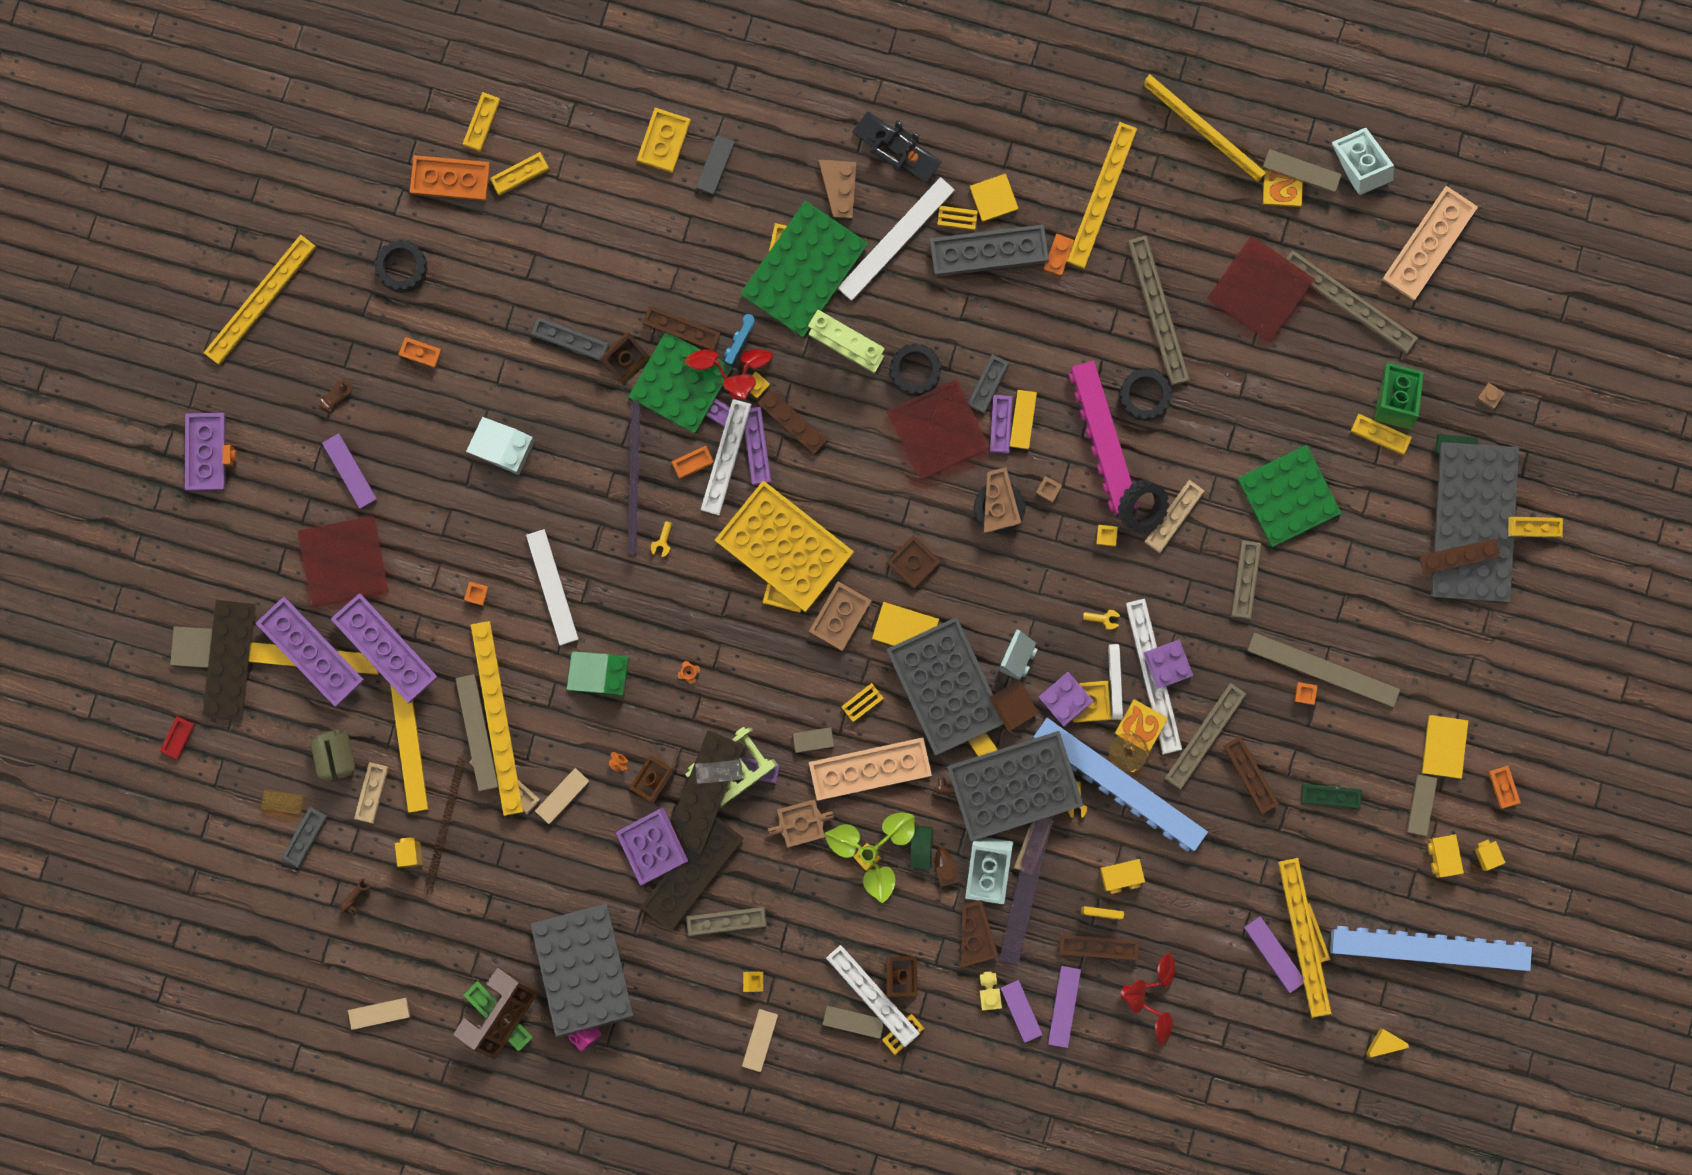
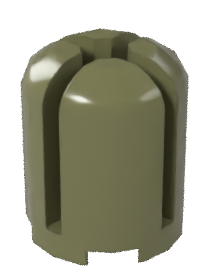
[309,728,355,781]

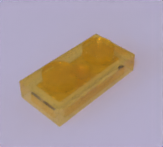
[261,789,304,815]

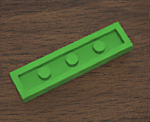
[463,981,533,1051]

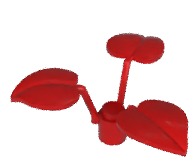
[684,349,773,400]
[1121,952,1175,1046]

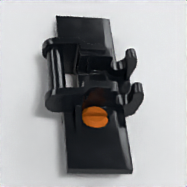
[852,111,942,183]

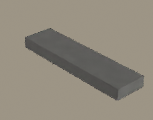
[531,317,610,362]

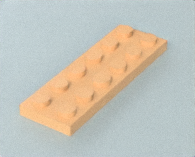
[1382,186,1478,301]
[809,738,932,801]

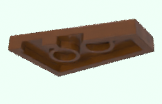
[961,900,999,968]

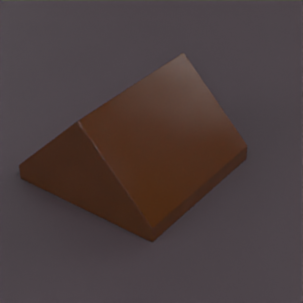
[600,332,650,384]
[630,755,676,804]
[886,956,917,997]

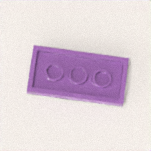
[185,413,226,491]

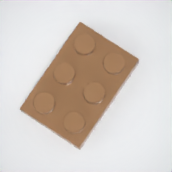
[809,582,872,652]

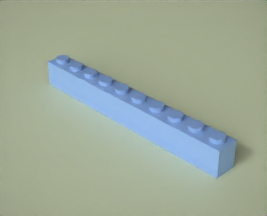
[1033,718,1208,852]
[1330,926,1532,971]

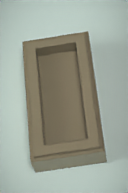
[793,727,834,753]

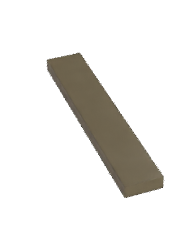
[455,674,499,792]
[1164,683,1246,790]

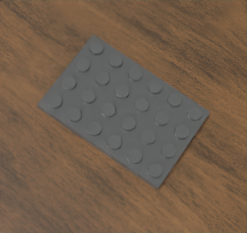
[886,617,1004,756]
[947,731,1084,841]
[531,903,634,1038]

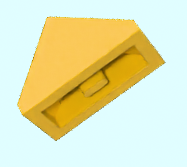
[1366,1029,1409,1057]

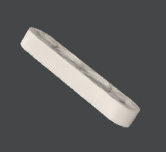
[1108,644,1123,720]

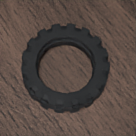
[375,240,428,293]
[890,343,941,396]
[1119,368,1172,421]
[1118,480,1169,533]
[974,484,1026,534]

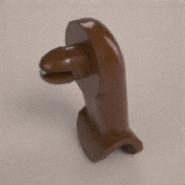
[319,380,352,413]
[934,776,955,794]
[340,878,371,915]

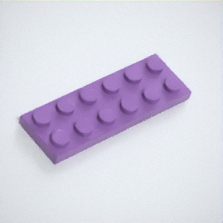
[331,593,438,704]
[255,597,365,707]

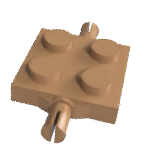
[768,799,834,848]

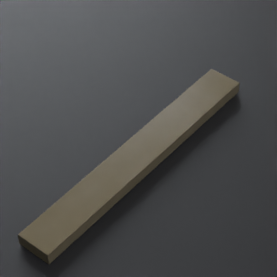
[1128,235,1190,386]
[1281,250,1418,354]
[1247,633,1400,708]

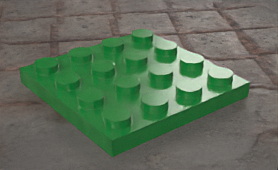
[628,333,733,435]
[1237,445,1342,548]

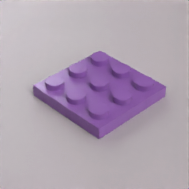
[616,808,688,886]

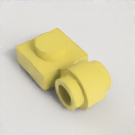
[980,971,1002,1010]

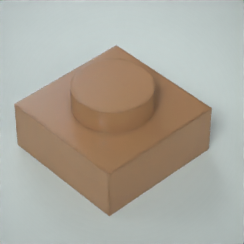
[1477,383,1505,410]
[1036,476,1062,503]

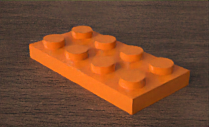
[410,155,490,201]

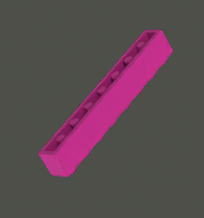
[1069,361,1139,516]

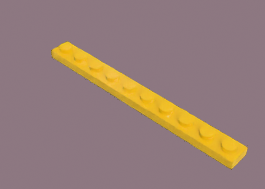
[471,621,524,816]

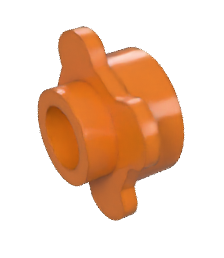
[678,661,700,684]
[609,752,628,772]

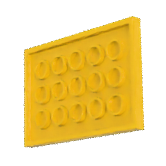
[715,480,854,613]

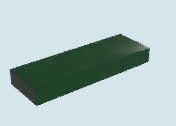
[1301,784,1362,809]

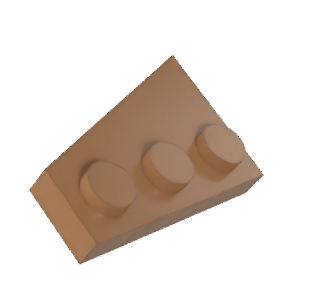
[818,159,856,220]
[984,467,1021,534]

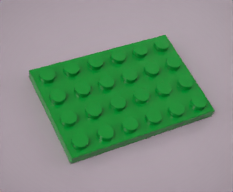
[740,200,868,338]

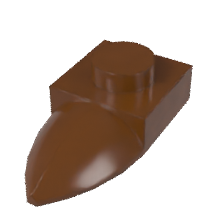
[935,846,960,887]

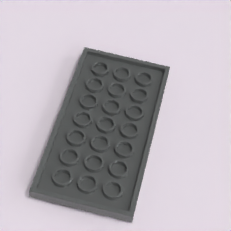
[1431,442,1519,602]

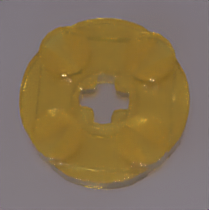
[1109,732,1149,772]

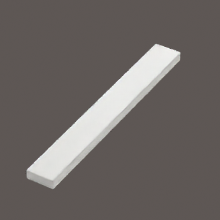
[838,177,955,301]
[1126,599,1182,754]

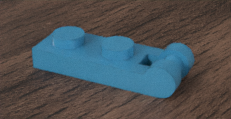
[723,314,755,367]

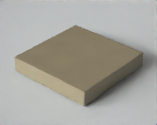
[170,627,212,668]

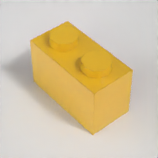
[1427,834,1464,878]
[395,837,423,868]
[1100,859,1145,894]

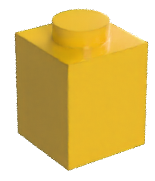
[1474,839,1505,871]

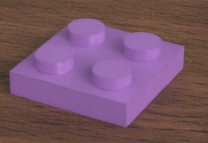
[1143,639,1193,689]
[1039,672,1094,727]

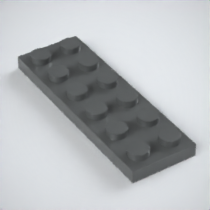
[930,224,1049,277]

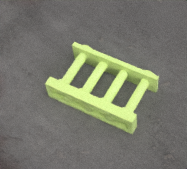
[808,310,885,374]
[686,727,778,808]

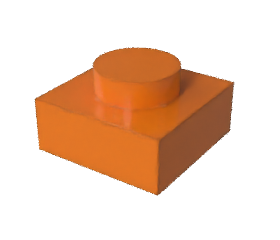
[222,445,237,467]
[464,582,489,606]
[1294,682,1317,705]

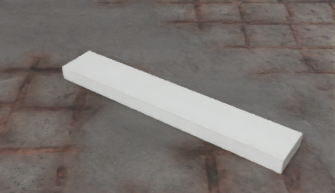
[701,399,752,516]
[526,529,579,646]
[826,945,920,1047]

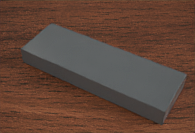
[696,135,735,195]
[967,354,1009,414]
[281,807,328,868]

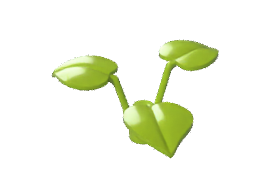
[825,812,915,903]

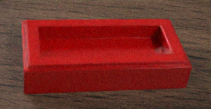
[159,716,195,760]

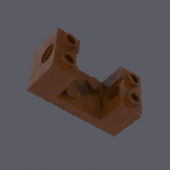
[453,967,538,1060]

